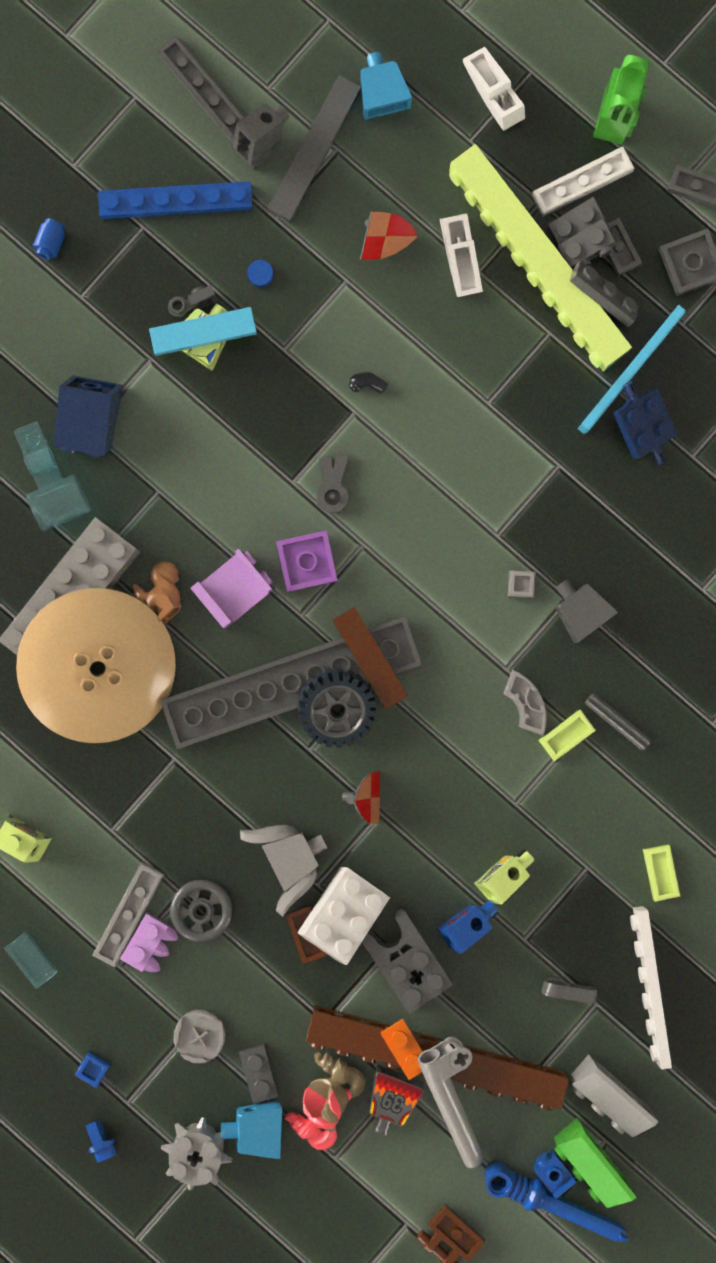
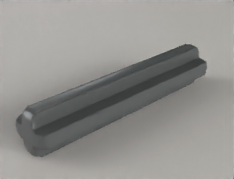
[585,694,651,750]

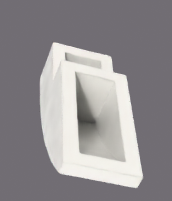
[463,47,525,131]
[440,214,483,297]

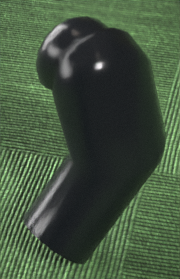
[349,372,388,394]

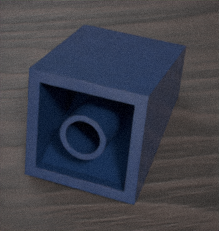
[54,375,123,458]

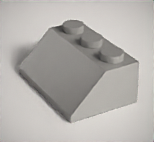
[569,1054,659,1138]

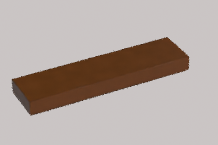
[332,607,408,709]

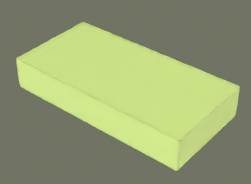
[538,710,596,761]
[643,844,681,902]

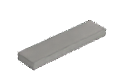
[92,862,165,967]

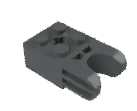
[362,907,453,1014]

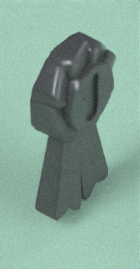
[317,452,349,513]

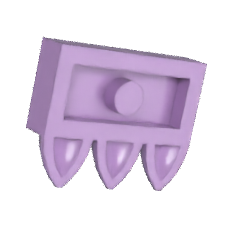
[120,912,178,972]

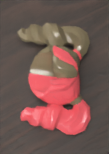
[284,1052,366,1151]

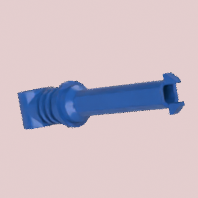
[484,1161,629,1243]

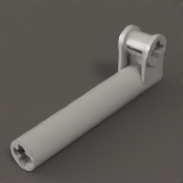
[417,1037,484,1168]

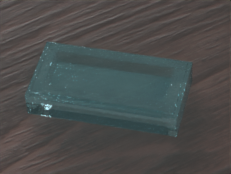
[4,931,58,989]

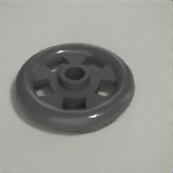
[170,880,232,942]

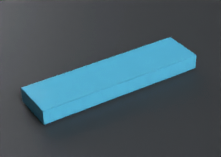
[149,307,257,356]

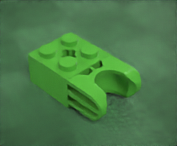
[593,55,650,145]

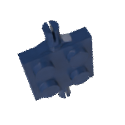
[613,381,677,465]

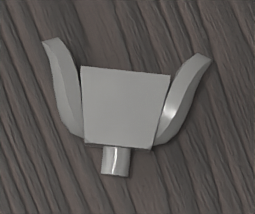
[240,825,327,917]

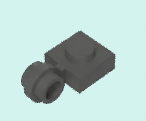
[168,285,217,318]

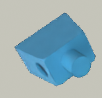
[361,52,412,120]
[221,1100,282,1159]

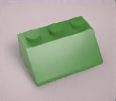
[553,1117,637,1208]

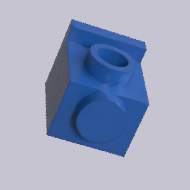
[533,1149,577,1199]

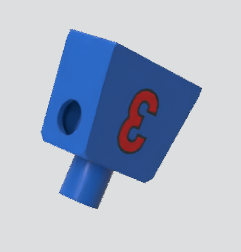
[436,900,499,954]

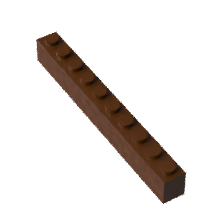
[306,1005,569,1111]

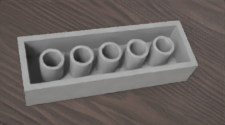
[0,517,140,655]

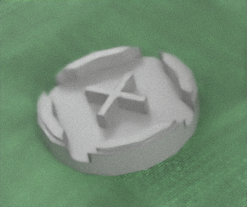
[174,1009,226,1063]

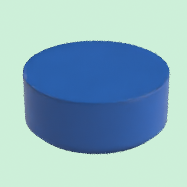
[247,260,273,288]

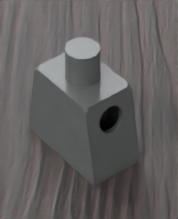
[233,104,289,167]
[555,578,618,643]

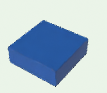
[75,1050,112,1089]

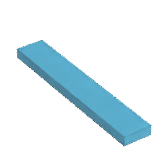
[577,305,686,434]

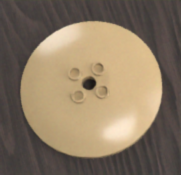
[16,588,176,743]

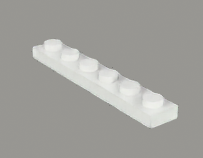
[630,906,672,1069]

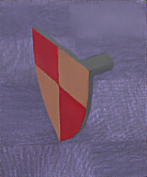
[360,211,418,260]
[342,771,380,824]

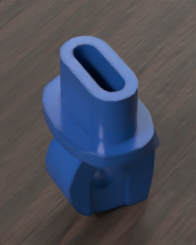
[86,1120,117,1162]

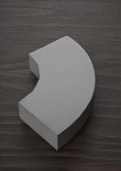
[503,670,547,736]

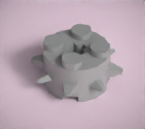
[161,1117,233,1190]

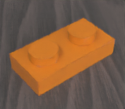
[381,1018,423,1080]

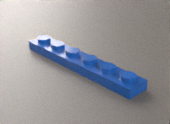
[98,181,253,219]

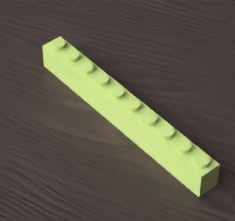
[449,144,632,371]

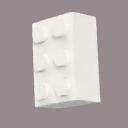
[297,867,390,965]

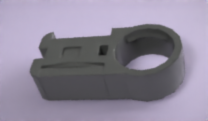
[541,977,597,1004]

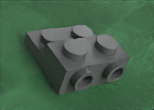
[548,197,619,270]

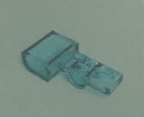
[13,421,91,531]

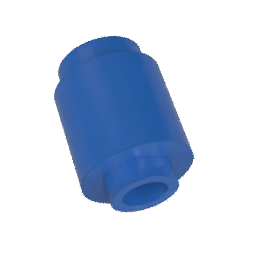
[32,219,65,260]

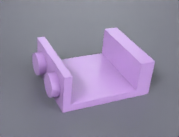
[191,549,273,629]

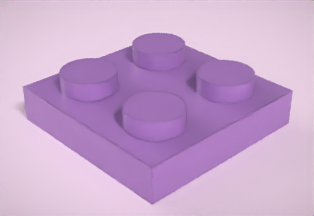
[276,530,338,592]

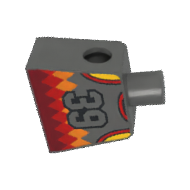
[369,1065,424,1135]

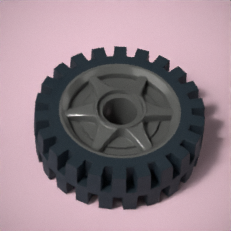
[298,668,376,748]

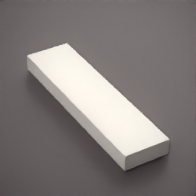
[532,146,635,217]

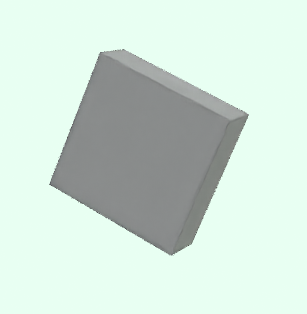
[508,570,536,598]

